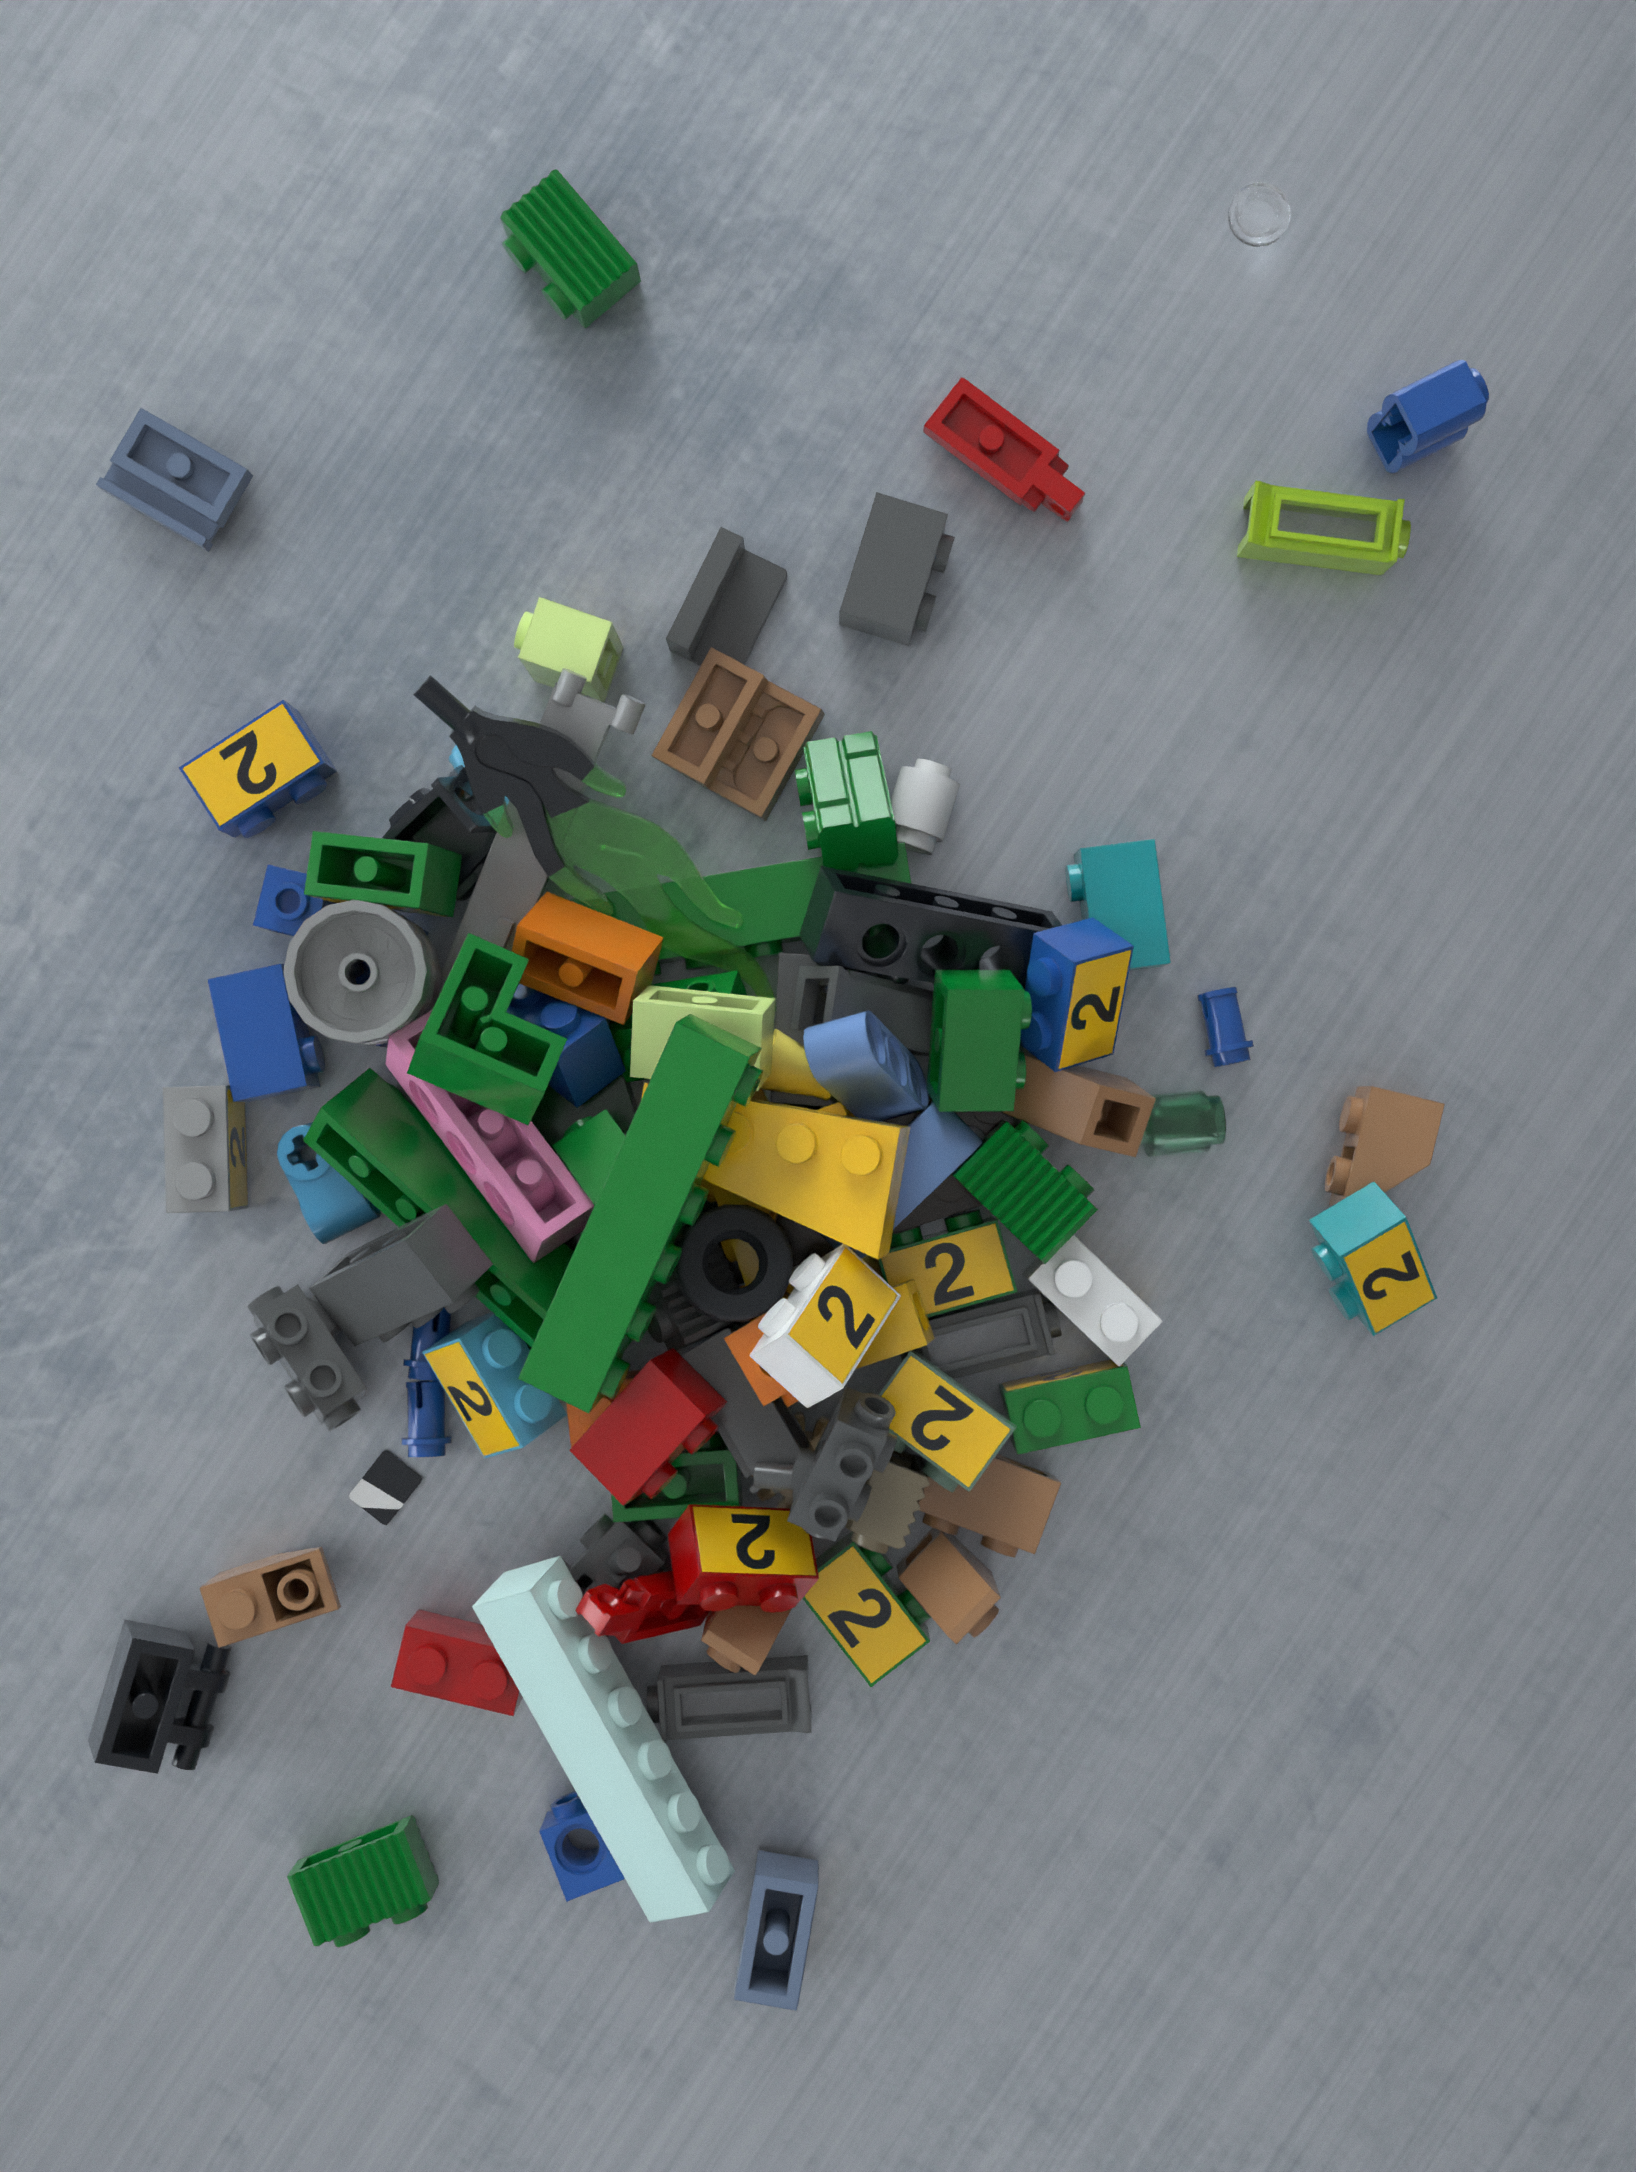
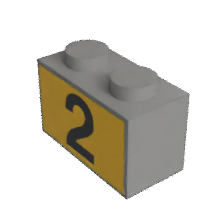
[163,1085,248,1213]

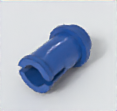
[1197,987,1254,1067]
[403,1308,451,1381]
[402,1381,452,1457]

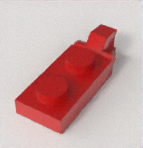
[923,377,1085,522]
[575,1570,710,1644]

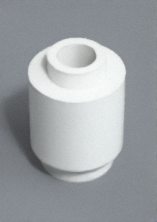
[891,758,960,855]

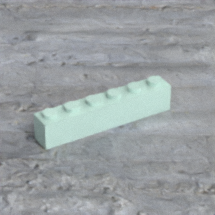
[472,1556,735,1923]

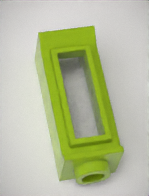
[1237,480,1411,576]

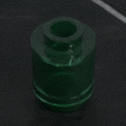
[1140,1090,1226,1157]

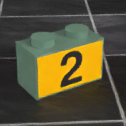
[879,1351,1017,1493]

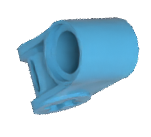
[277,1122,381,1244]

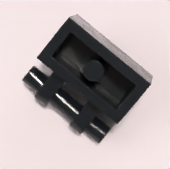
[88,1619,232,1774]

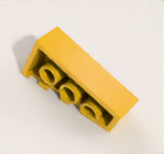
[641,1082,911,1259]

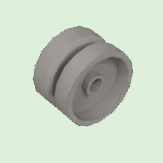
[283,900,442,1046]

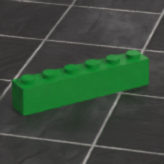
[568,842,912,977]
[518,1014,763,1414]
[303,1068,634,1349]

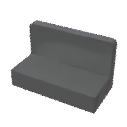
[666,527,787,666]

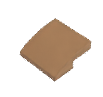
[651,647,825,821]

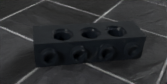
[799,866,1062,990]

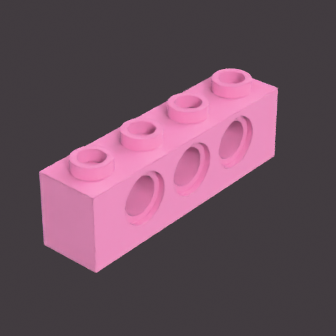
[385,1010,594,1264]

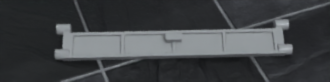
[396,668,646,1114]

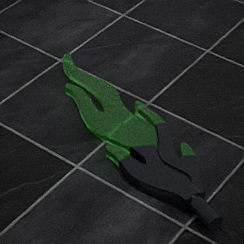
[413,675,776,1011]

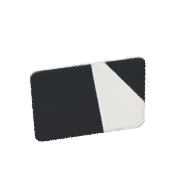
[349,1450,422,1525]

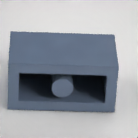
[734,1850,819,2011]

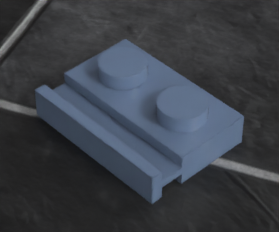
[96,408,253,552]

